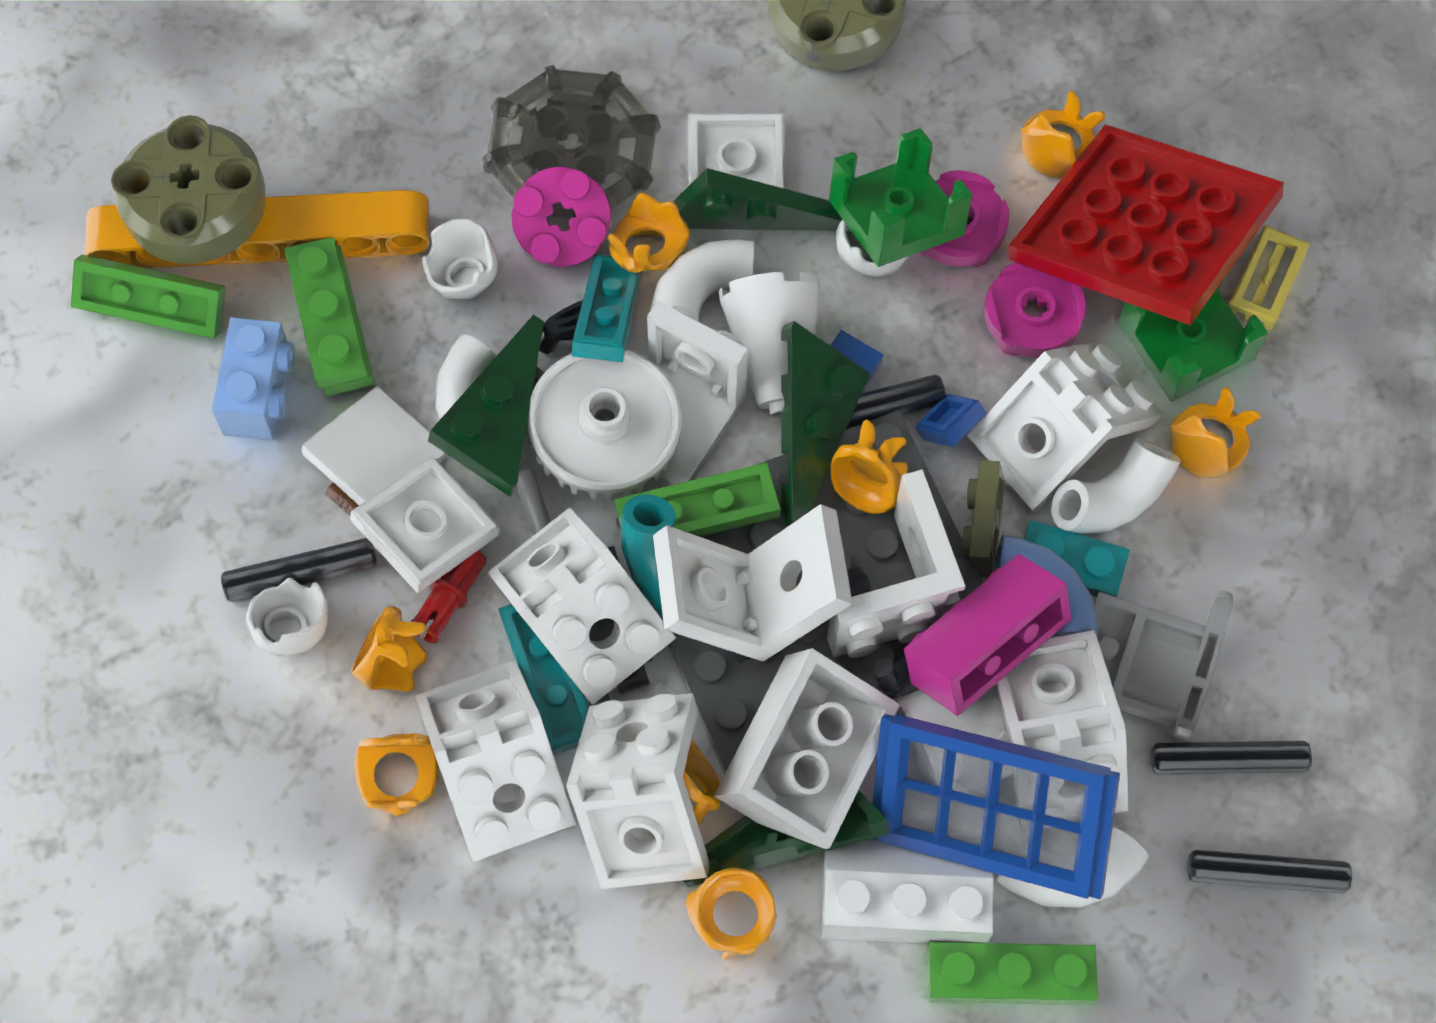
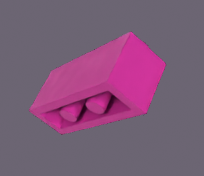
[904,554,1072,716]

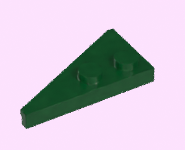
[673,168,843,231]
[428,314,544,497]
[781,321,871,526]
[682,790,891,887]

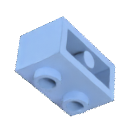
[212,317,294,440]

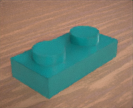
[1024,520,1130,598]

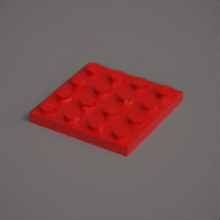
[1008,124,1284,325]

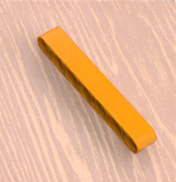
[85,190,430,269]

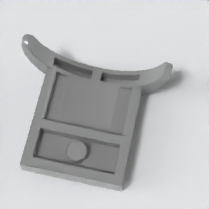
[1094,591,1233,740]

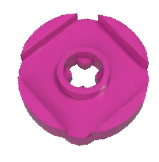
[511,167,612,267]
[919,170,1009,267]
[984,262,1086,358]

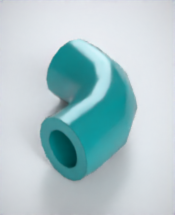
[620,494,676,618]

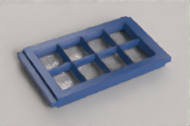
[872,714,1120,899]

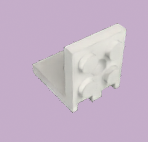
[609,300,748,487]
[967,341,1164,511]
[827,469,965,658]
[653,504,852,662]
[487,507,676,705]
[995,630,1129,830]
[415,660,576,862]
[566,693,710,889]

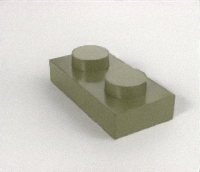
[962,460,1005,577]

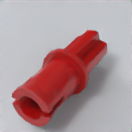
[410,550,487,644]

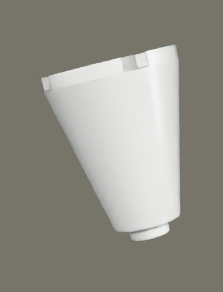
[719,272,820,417]

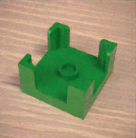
[829,128,972,267]
[1118,279,1268,402]

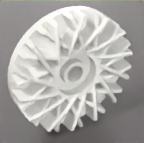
[527,350,682,500]

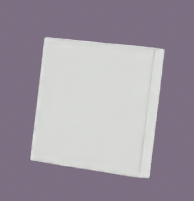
[688,113,786,189]
[302,386,448,505]
[350,455,500,593]

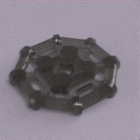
[481,65,661,218]

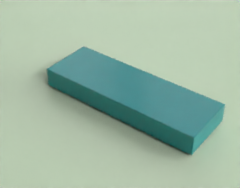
[572,254,643,363]
[498,604,589,756]

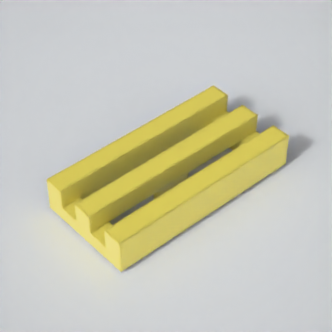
[1228,225,1310,331]

